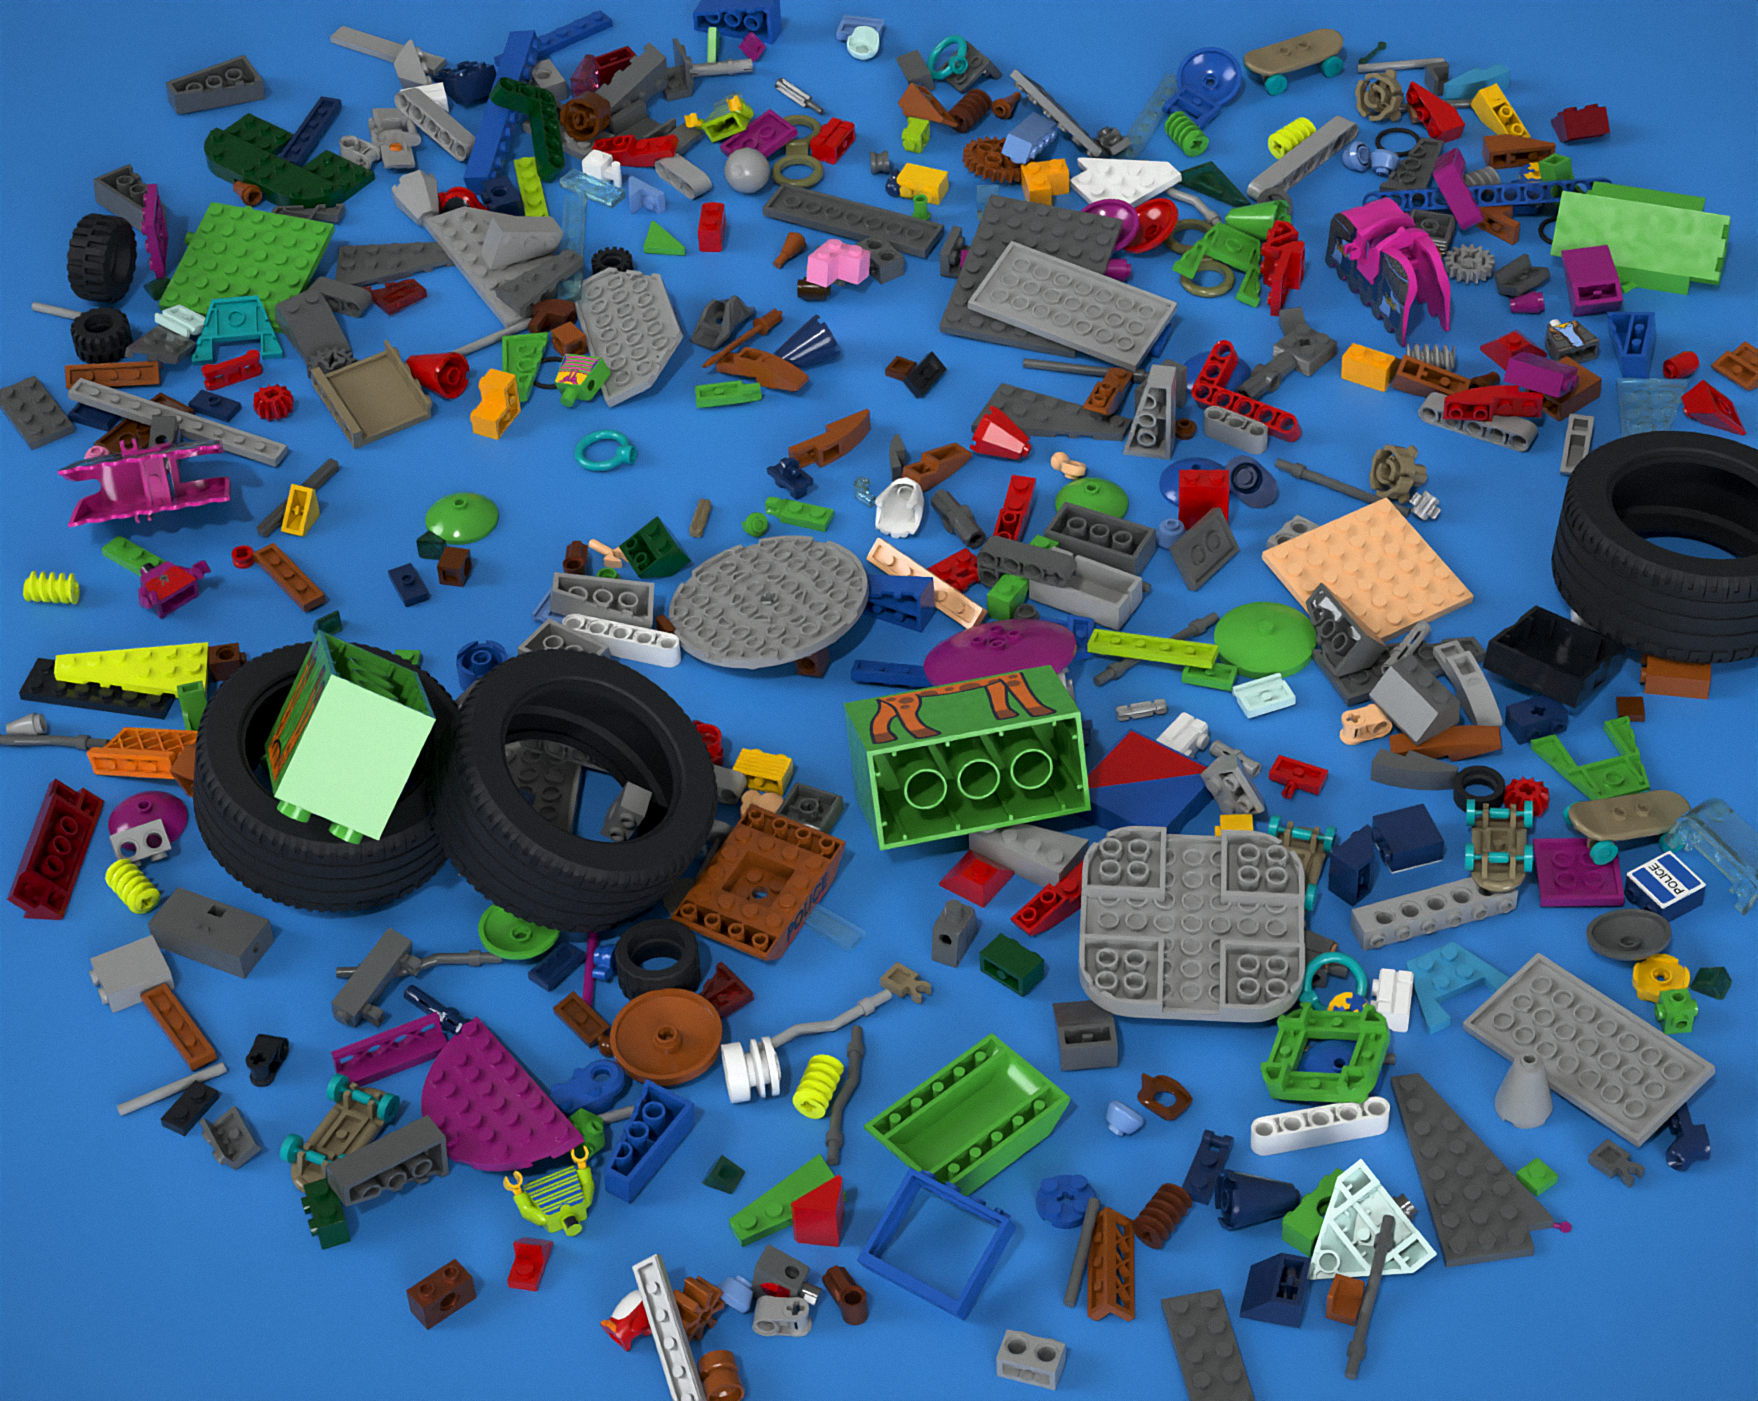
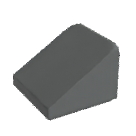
[1278,307,1306,336]

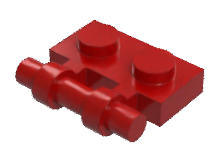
[927,548,981,593]

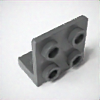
[662,38,694,102]
[938,40,1002,94]
[940,226,970,278]

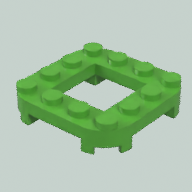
[1260,1002,1391,1103]

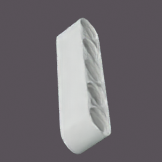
[562,614,681,667]
[1250,1096,1390,1156]

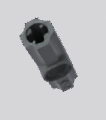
[1236,351,1296,400]
[930,489,985,549]

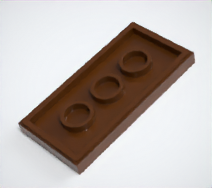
[93,392,195,454]

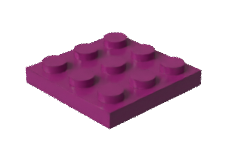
[141,184,169,280]
[1532,838,1624,907]

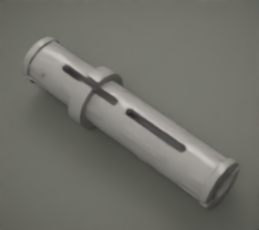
[690,58,753,78]
[1381,620,1431,674]

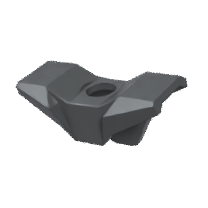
[690,295,755,351]

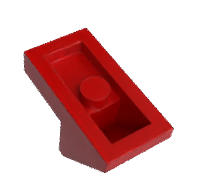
[507,1237,553,1292]

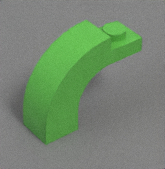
[1538,153,1585,209]
[177,680,208,731]

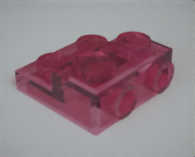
[570,54,600,98]

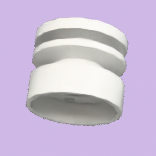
[721,1036,781,1104]

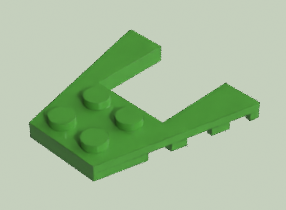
[1172,222,1260,308]
[1530,716,1650,800]

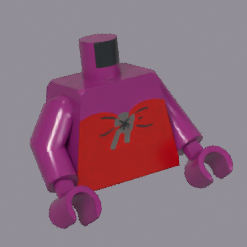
[138,560,211,619]

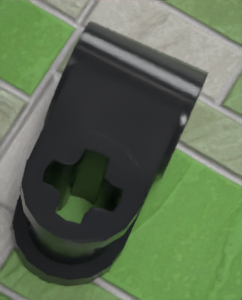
[245,1033,289,1087]

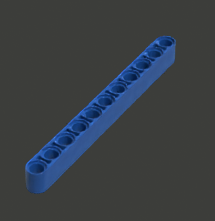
[1362,177,1613,211]

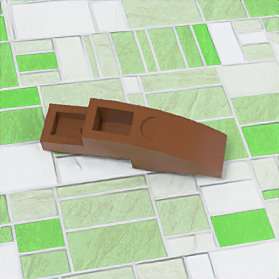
[715,347,809,392]
[1083,367,1133,416]
[788,408,871,469]

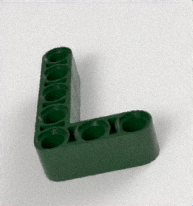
[489,77,565,183]

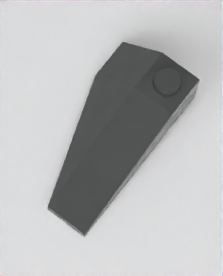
[1305,582,1387,677]

